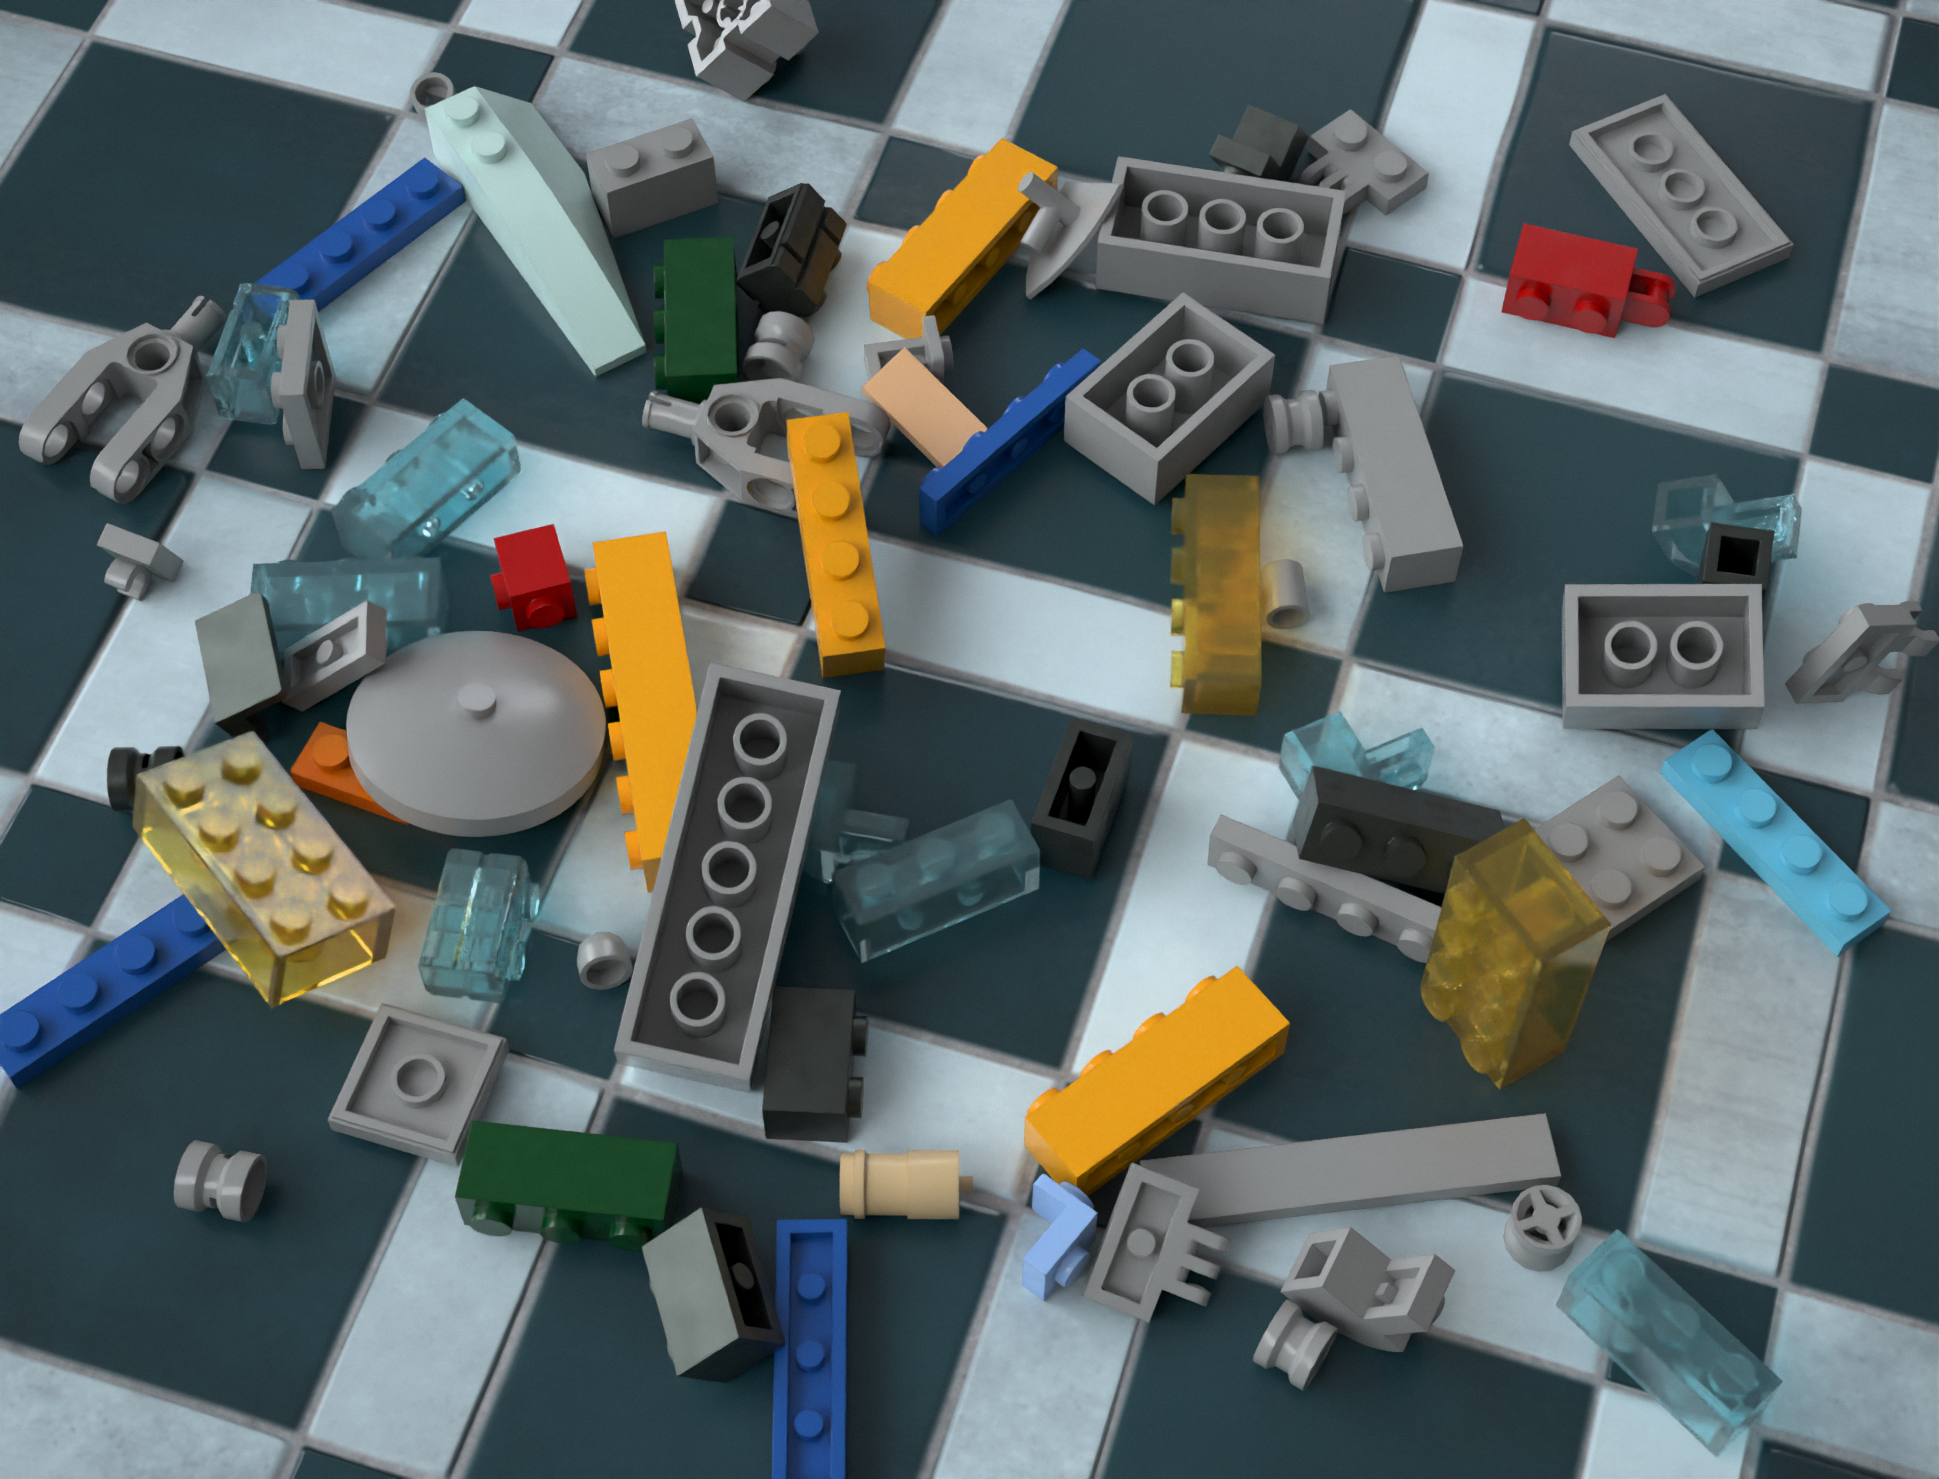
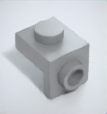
[864,315,954,385]

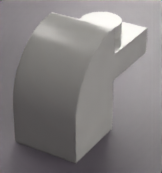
[1281,1227,1455,1352]

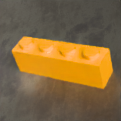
[867,138,1058,339]
[786,412,886,678]
[1024,966,1290,1196]

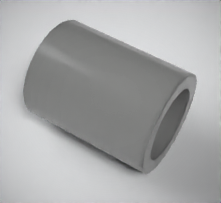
[1260,559,1310,629]

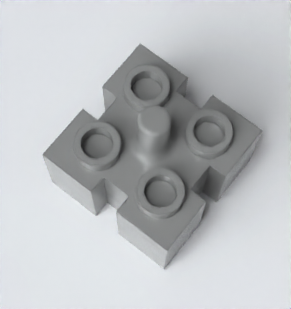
[675,0,819,102]

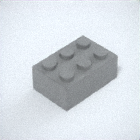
[1064,292,1275,506]
[1562,584,1765,729]

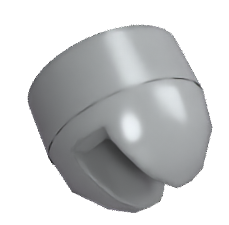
[410,72,457,120]
[577,932,633,990]

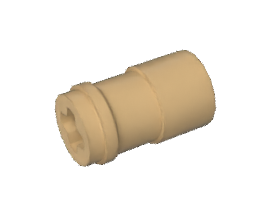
[840,1150,973,1219]

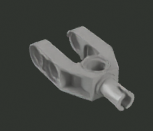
[19,296,227,504]
[642,378,891,517]

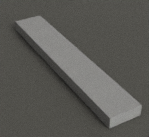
[1139,1113,1561,1228]

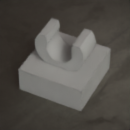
[97,523,184,601]

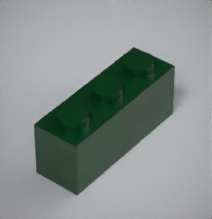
[653,236,740,404]
[455,1120,683,1252]

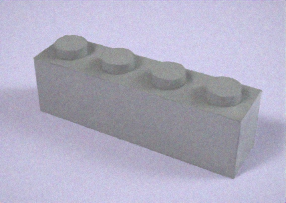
[1318,355,1463,593]

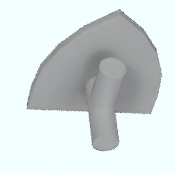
[1018,172,1124,299]

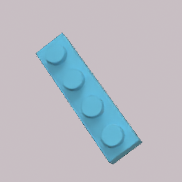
[1660,729,1892,957]

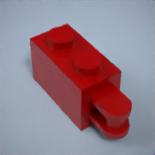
[1501,223,1677,338]

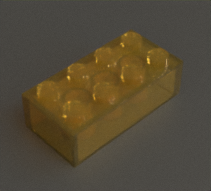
[132,731,396,1008]
[1420,818,1611,1090]

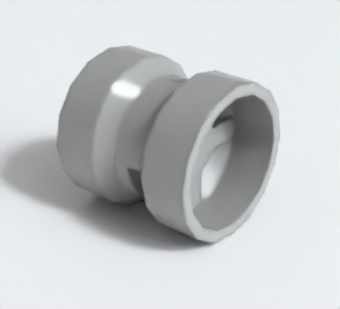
[741,311,815,382]
[174,1140,268,1223]

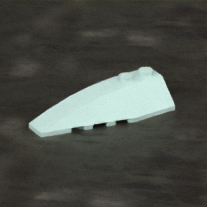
[424,86,647,377]

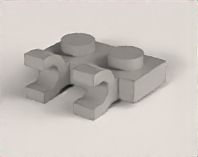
[1785,601,1939,704]

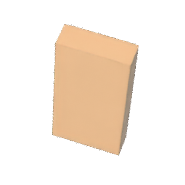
[861,347,988,467]

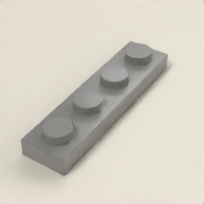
[1207,814,1465,967]

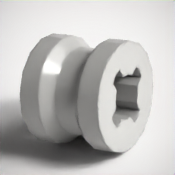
[1263,390,1324,455]
[1503,1184,1582,1272]
[1253,1299,1338,1391]

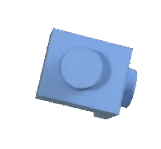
[1022,1174,1098,1301]

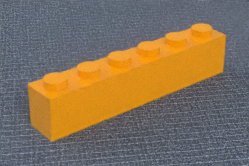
[584,531,697,893]

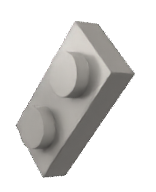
[282,600,387,712]

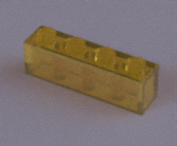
[1170,474,1262,716]

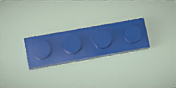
[252,157,466,324]
[919,348,1101,537]
[0,880,246,1089]
[771,1219,848,1479]

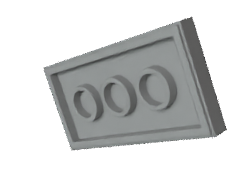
[1569,94,1794,298]

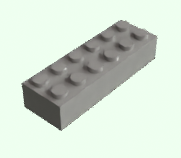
[614,662,841,1093]

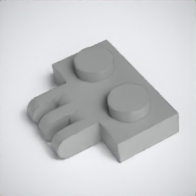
[1300,109,1429,215]
[1081,1162,1231,1323]

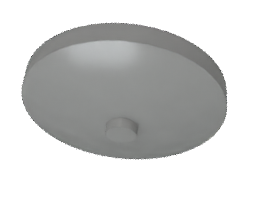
[346,631,606,837]

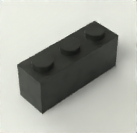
[1293,765,1510,904]

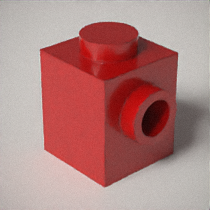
[490,524,578,632]

